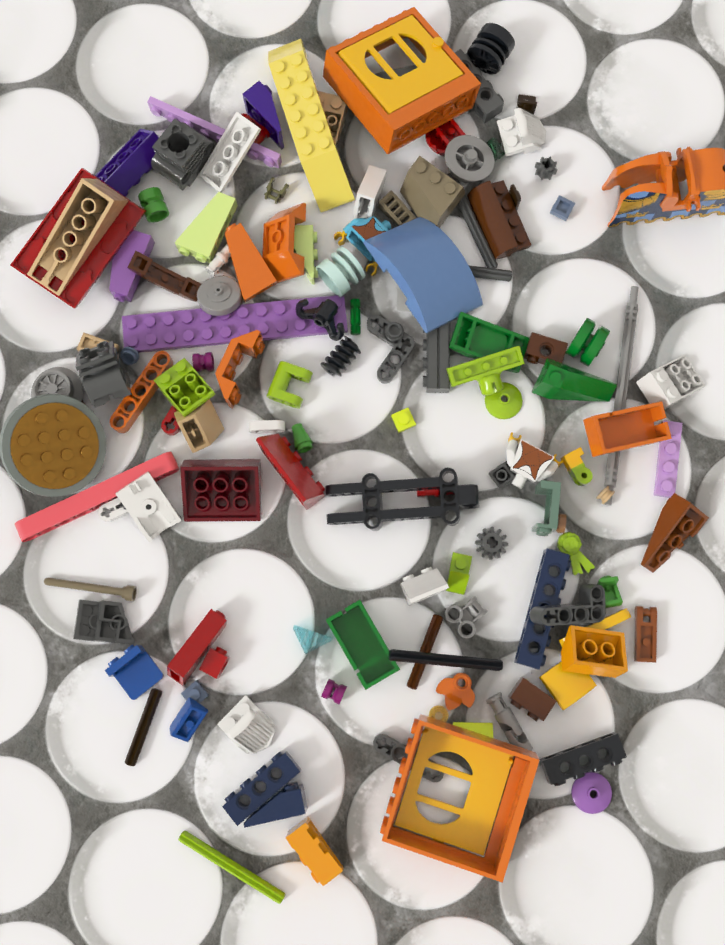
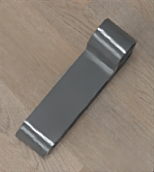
[530,583,606,626]

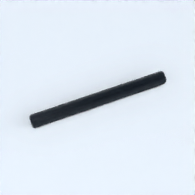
[388,649,503,671]

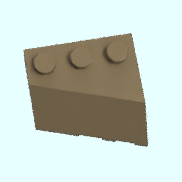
[400,156,465,228]

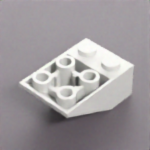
[636,355,705,410]

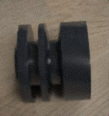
[467,23,515,75]

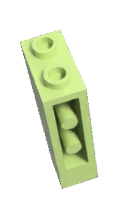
[175,192,238,263]

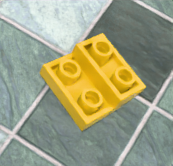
[539,661,597,710]

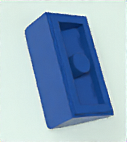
[169,697,208,742]

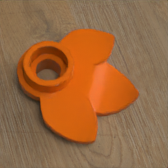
[436,673,475,710]

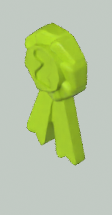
[557,532,595,575]

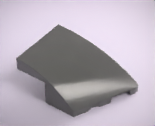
[73,600,135,644]

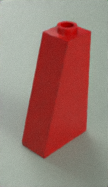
[167,609,227,686]

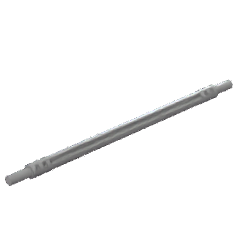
[604,286,639,506]

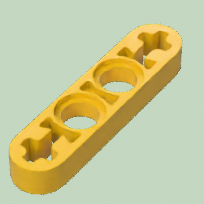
[559,608,631,647]

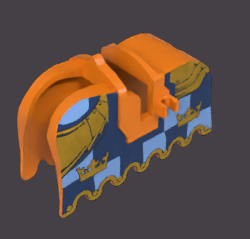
[602,147,725,227]

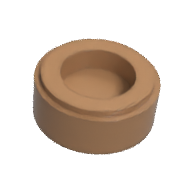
[556,514,566,534]

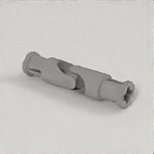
[486,692,541,768]

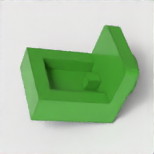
[597,576,623,608]

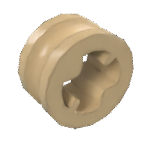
[596,485,615,504]

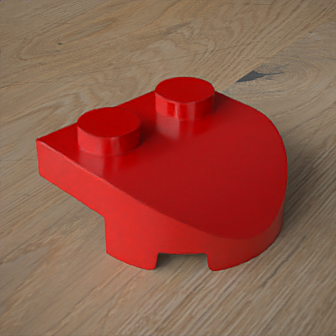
[425,119,466,156]

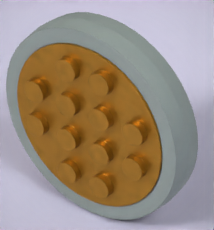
[0,394,106,497]

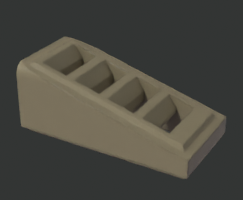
[378,191,416,226]

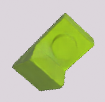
[446,552,472,595]

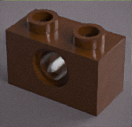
[524,332,568,365]

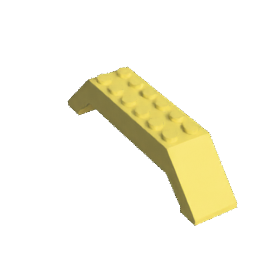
[268,39,355,213]

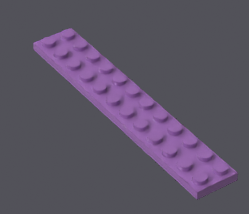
[122,295,348,353]

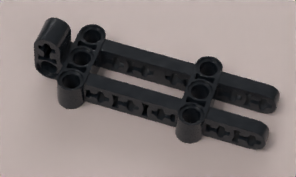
[325,467,480,531]

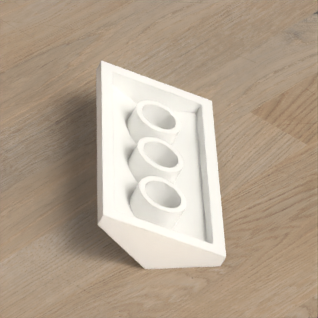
[199,112,261,193]

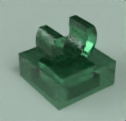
[486,138,505,161]

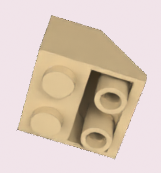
[174,399,224,453]

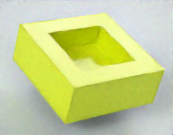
[391,408,416,433]

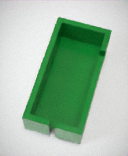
[326,600,400,690]

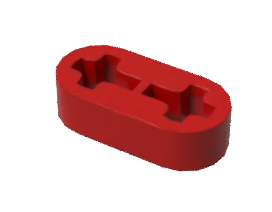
[161,405,180,436]

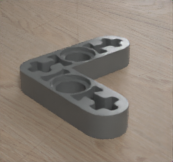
[367,315,415,384]

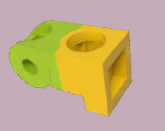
[560,447,593,486]

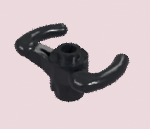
[295,299,345,341]

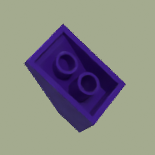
[242,81,284,150]

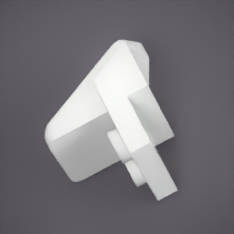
[497,108,546,157]
[217,695,275,754]

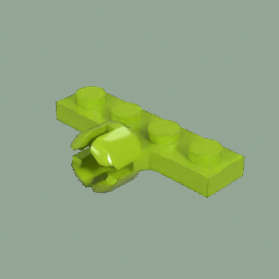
[446,346,525,395]

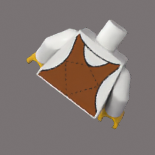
[506,432,564,489]

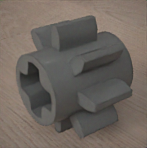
[535,156,557,180]

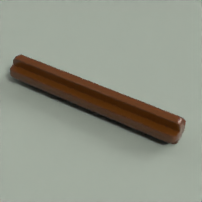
[407,614,443,690]

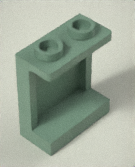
[532,480,561,536]

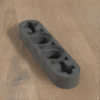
[373,734,444,783]

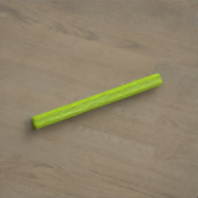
[178,830,285,904]

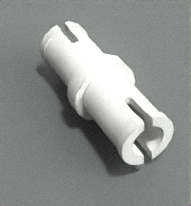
[205,244,231,276]

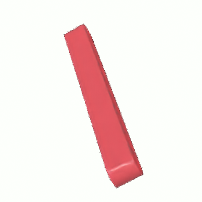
[15,452,179,542]

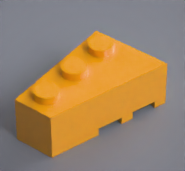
[286,817,344,886]

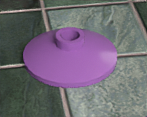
[571,772,612,814]

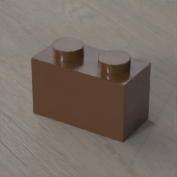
[508,677,557,721]

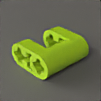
[266,361,313,409]

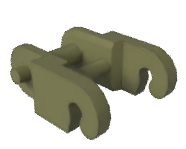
[264,177,289,204]

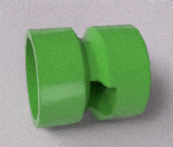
[138,187,169,223]

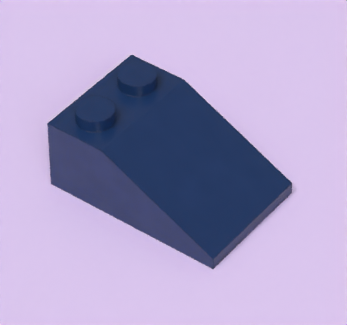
[244,782,308,828]

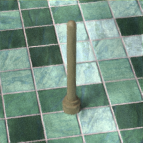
[44,578,137,601]

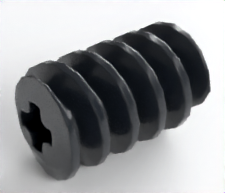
[320,336,361,377]

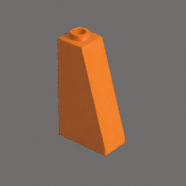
[225,223,277,303]

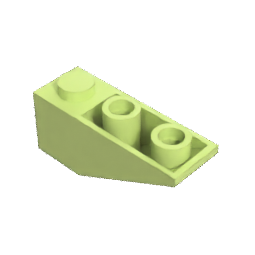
[294,225,318,284]

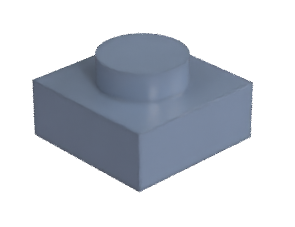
[550,195,575,221]
[181,680,209,704]

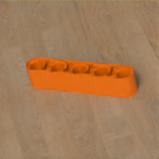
[110,351,173,433]

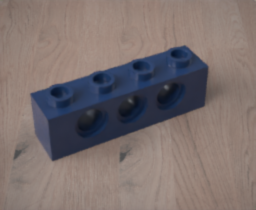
[222,751,302,826]

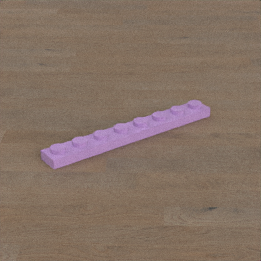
[147,96,282,168]

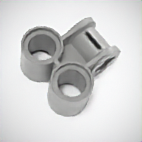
[444,596,488,639]

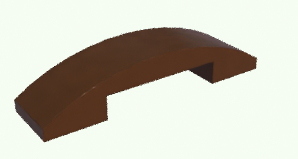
[127,251,201,302]

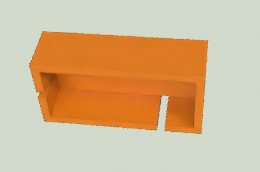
[583,401,672,457]

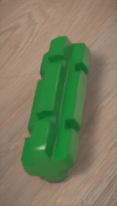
[350,299,361,335]

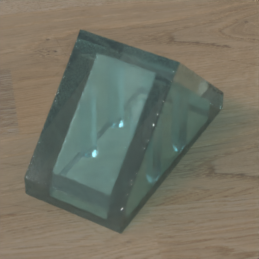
[293,625,332,654]

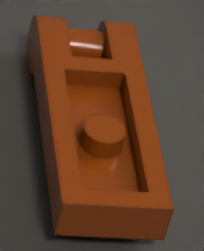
[634,606,657,663]

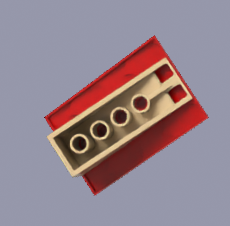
[10,168,146,309]

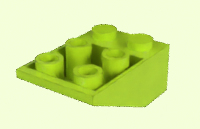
[154,358,215,417]

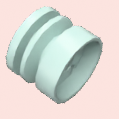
[316,246,366,297]

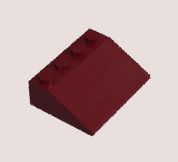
[180,459,261,522]

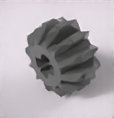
[475,527,508,560]

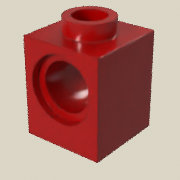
[199,646,230,679]

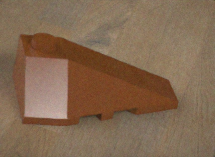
[641,493,709,573]

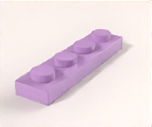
[654,420,683,498]

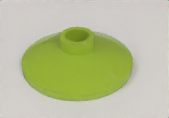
[485,382,522,419]

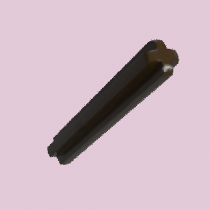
[125,688,162,766]

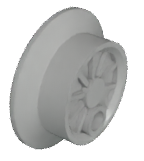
[445,135,495,183]
[31,367,83,401]

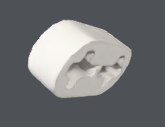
[249,420,285,434]
[98,498,129,522]

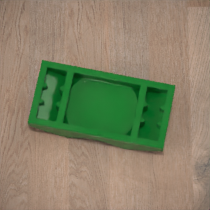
[449,312,529,373]

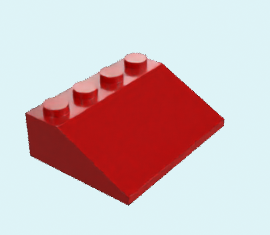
[255,433,325,510]

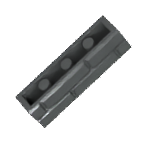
[423,322,450,393]

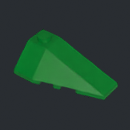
[532,358,617,402]

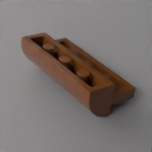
[467,180,531,260]

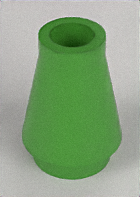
[291,423,313,453]

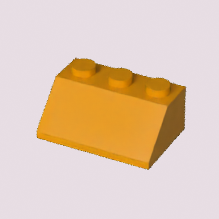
[561,625,628,678]

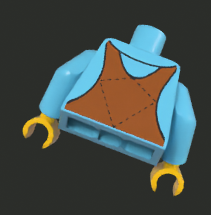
[334,216,392,276]

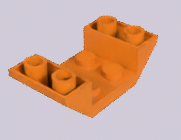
[262,203,306,283]
[215,330,265,409]

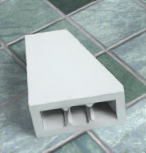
[353,165,387,219]

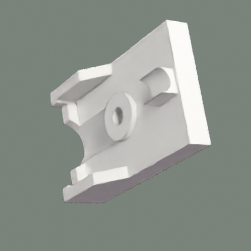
[115,471,182,542]

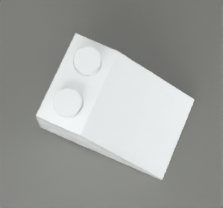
[400,567,449,606]

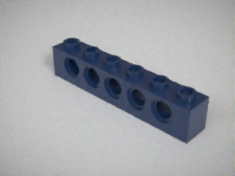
[514,548,571,670]

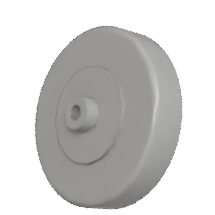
[197,276,242,316]

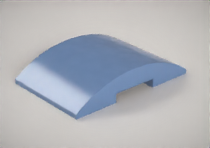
[363,217,483,334]

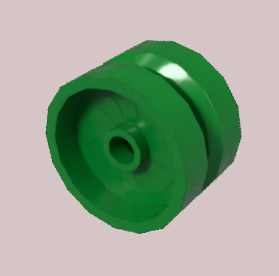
[566,318,610,366]

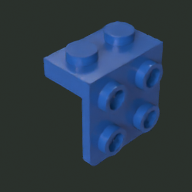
[105,644,164,700]

